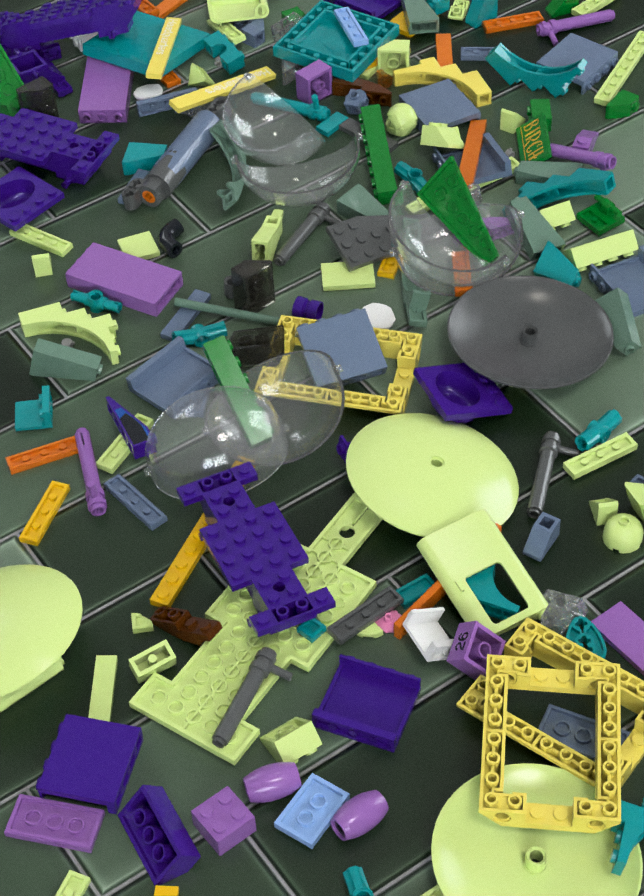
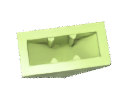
[500,108,526,134]
[31,253,53,277]
[589,498,618,526]

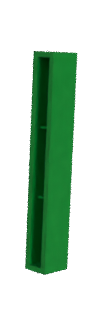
[358,104,399,205]

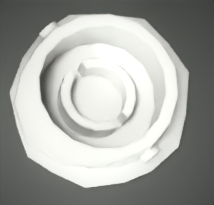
[133,84,163,101]
[363,303,396,329]

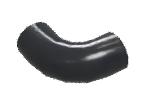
[158,219,184,258]

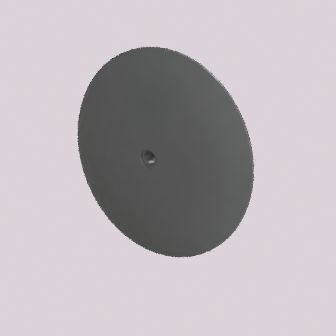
[447,275,614,390]

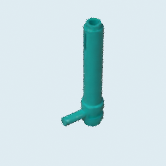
[250,91,331,122]

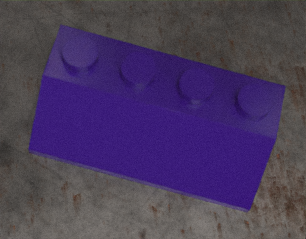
[118,785,201,885]

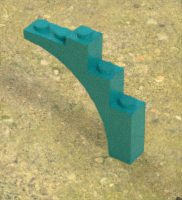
[485,43,588,98]
[505,168,616,217]
[609,797,644,876]

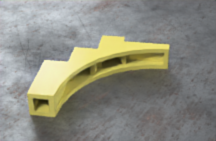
[393,57,492,107]

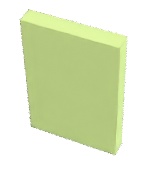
[321,262,376,291]

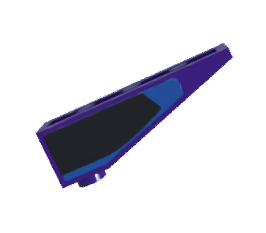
[105,396,158,460]

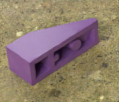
[572,129,599,163]

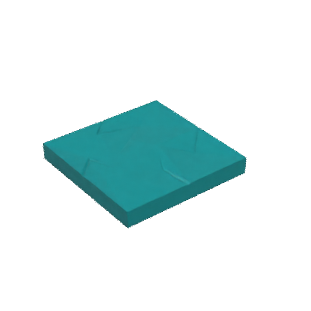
[273,0,399,82]
[83,11,210,77]

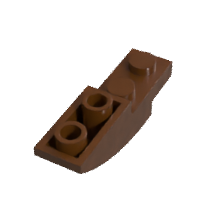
[332,78,392,107]
[150,606,223,645]

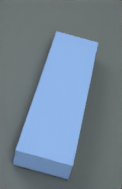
[334,7,369,47]

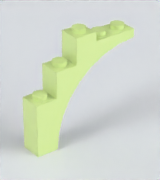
[18,302,121,365]

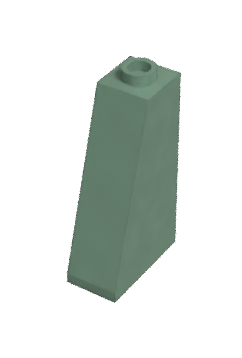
[401,0,439,35]
[513,161,584,185]
[337,183,392,219]
[507,196,566,261]
[595,287,642,355]
[29,338,103,381]

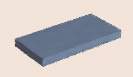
[538,704,631,762]

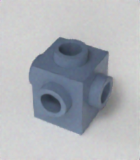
[344,89,369,115]

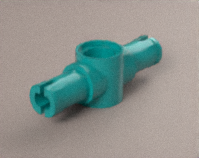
[70,290,122,313]

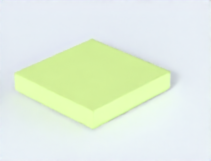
[117,231,160,260]

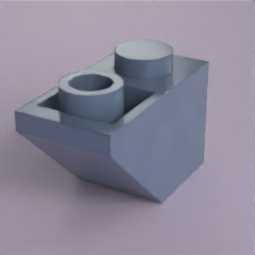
[241,18,265,48]
[523,512,561,562]

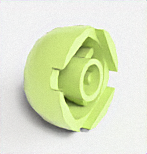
[602,513,644,554]

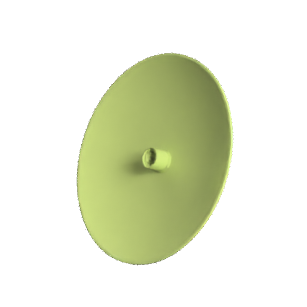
[346,413,519,537]
[0,564,83,697]
[431,763,643,896]

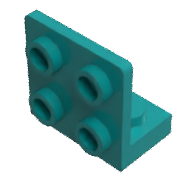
[15,385,53,431]

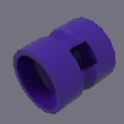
[292,296,324,320]

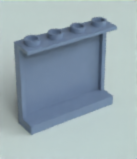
[536,33,618,95]
[399,79,481,132]
[432,132,512,185]
[589,245,644,317]
[295,308,388,389]
[126,336,218,419]

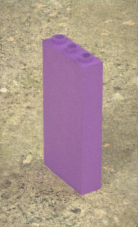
[78,56,134,123]
[65,242,183,317]

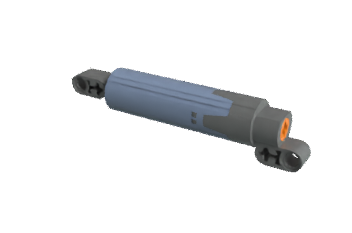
[121,96,230,210]

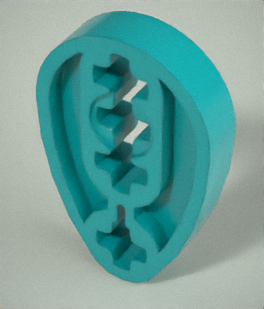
[566,616,607,660]

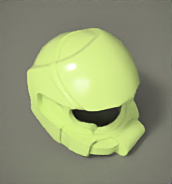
[385,103,418,137]

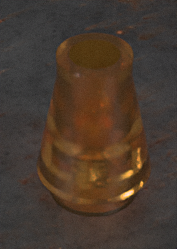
[376,69,393,88]

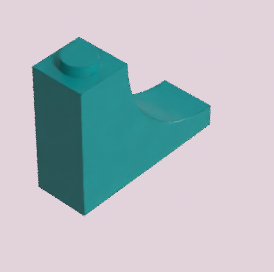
[466,564,520,620]

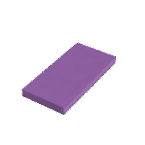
[591,601,644,676]
[4,794,105,853]

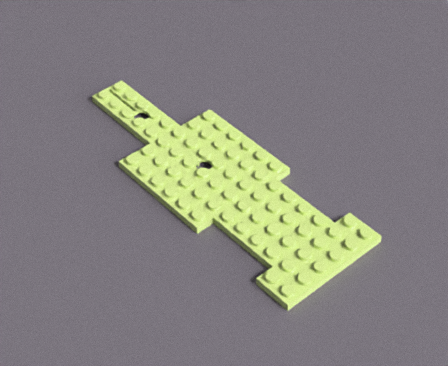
[129,492,383,766]

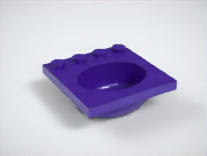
[0,166,65,232]
[413,363,513,424]

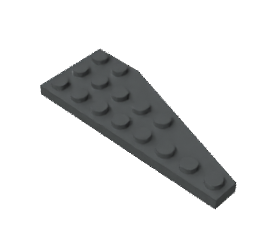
[326,214,453,272]

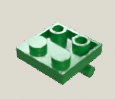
[576,195,625,236]

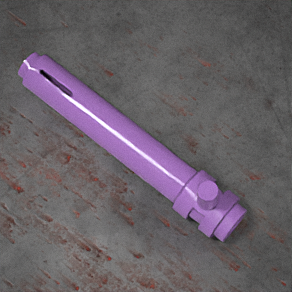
[536,9,615,46]
[550,143,617,171]
[75,428,107,516]

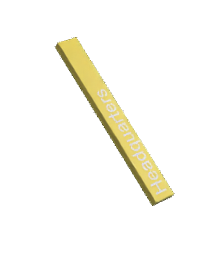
[146,17,182,80]
[169,66,276,113]

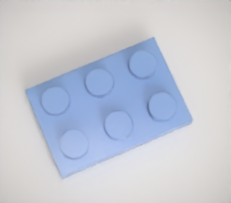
[274,773,350,849]

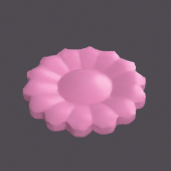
[375,610,401,633]

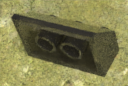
[16,76,59,118]
[231,260,275,313]
[229,325,284,369]

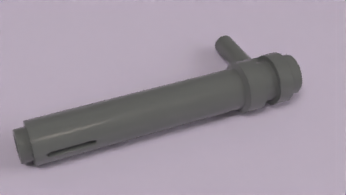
[273,202,341,266]
[527,431,579,519]
[212,647,293,748]

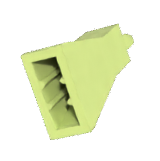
[251,209,284,272]

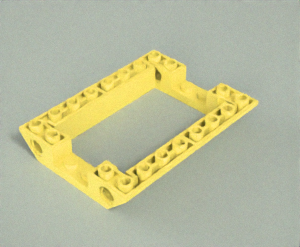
[254,315,423,414]
[456,617,644,787]
[479,654,621,833]

